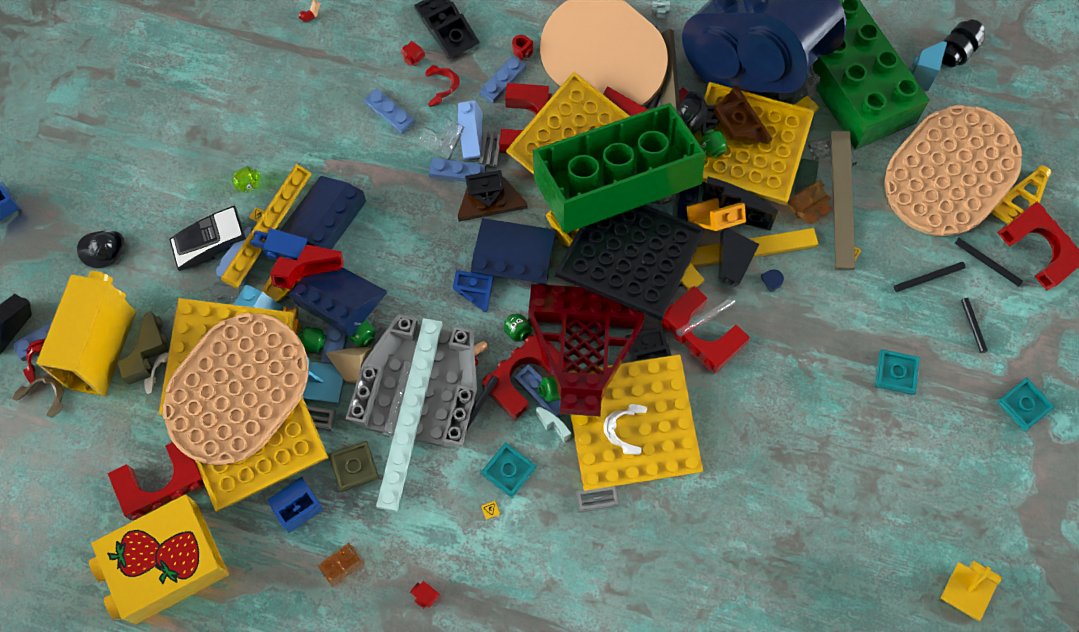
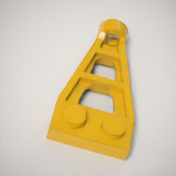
[991,165,1052,224]

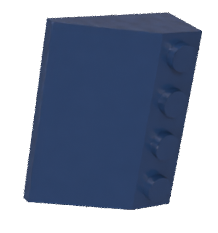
[280,176,366,250]
[470,218,556,285]
[289,267,387,337]

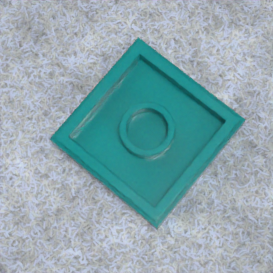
[875,349,920,395]
[996,377,1055,432]
[480,442,537,498]

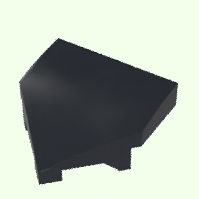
[465,170,504,207]

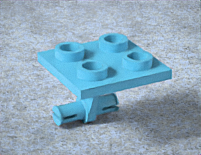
[302,358,344,404]

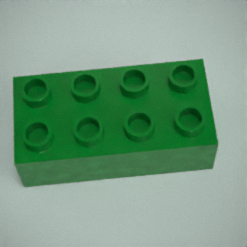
[808,0,930,150]
[533,103,706,234]

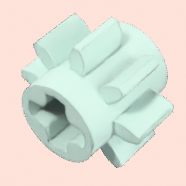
[652,0,670,18]

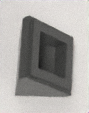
[775,93,794,104]

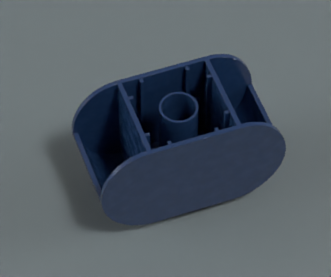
[682,0,847,93]

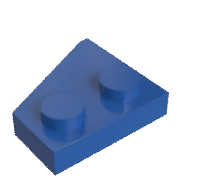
[453,270,494,313]

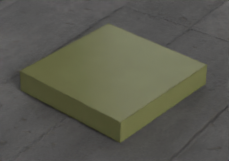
[329,441,379,492]

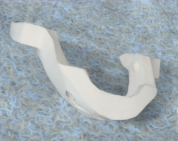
[144,353,169,394]
[604,404,647,455]

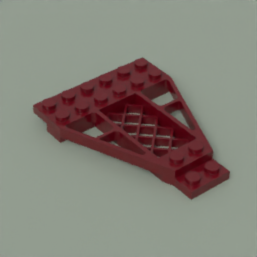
[528,284,645,417]

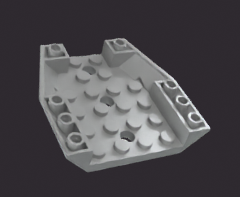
[345,314,477,447]

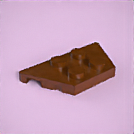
[713,85,773,144]
[458,177,528,222]

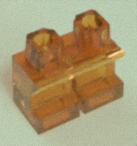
[788,180,832,225]
[317,543,365,587]

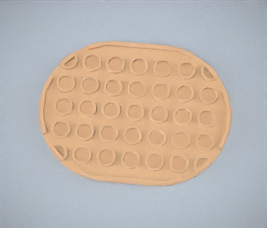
[540,0,669,106]
[884,105,1022,236]
[163,313,308,465]

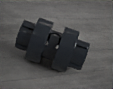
[942,19,985,67]

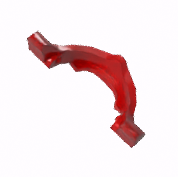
[425,65,460,107]
[23,339,45,384]

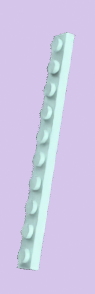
[376,318,443,512]

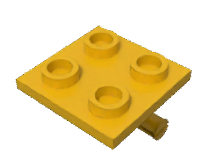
[940,560,1002,621]

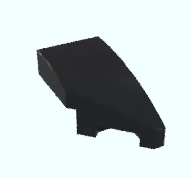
[701,105,720,136]

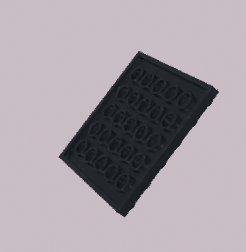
[555,205,705,321]

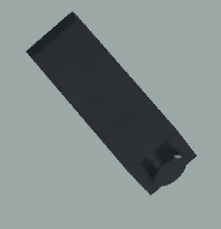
[719,228,759,287]
[0,294,32,354]

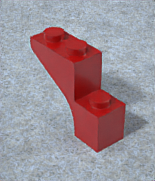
[270,245,344,290]

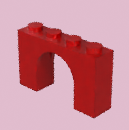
[499,83,552,154]
[997,201,1079,291]
[660,286,750,374]
[482,334,568,421]
[107,442,204,520]

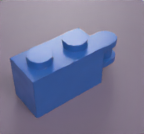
[250,228,308,260]

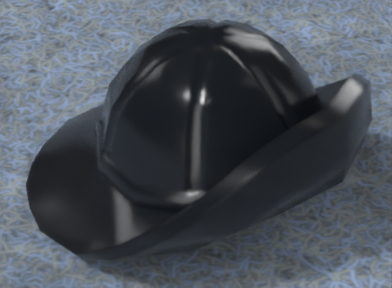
[677,91,708,134]
[77,230,125,268]

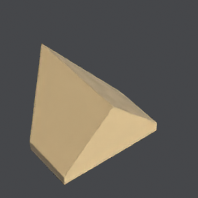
[326,346,373,383]

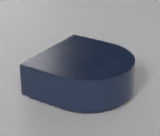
[761,269,784,292]

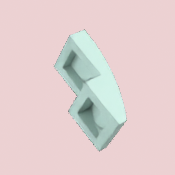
[536,407,571,443]

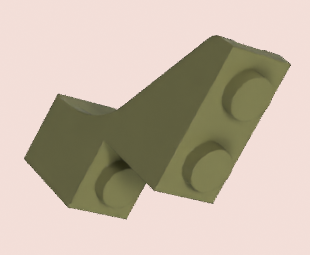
[117,311,169,385]

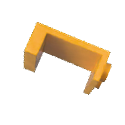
[687,198,746,231]

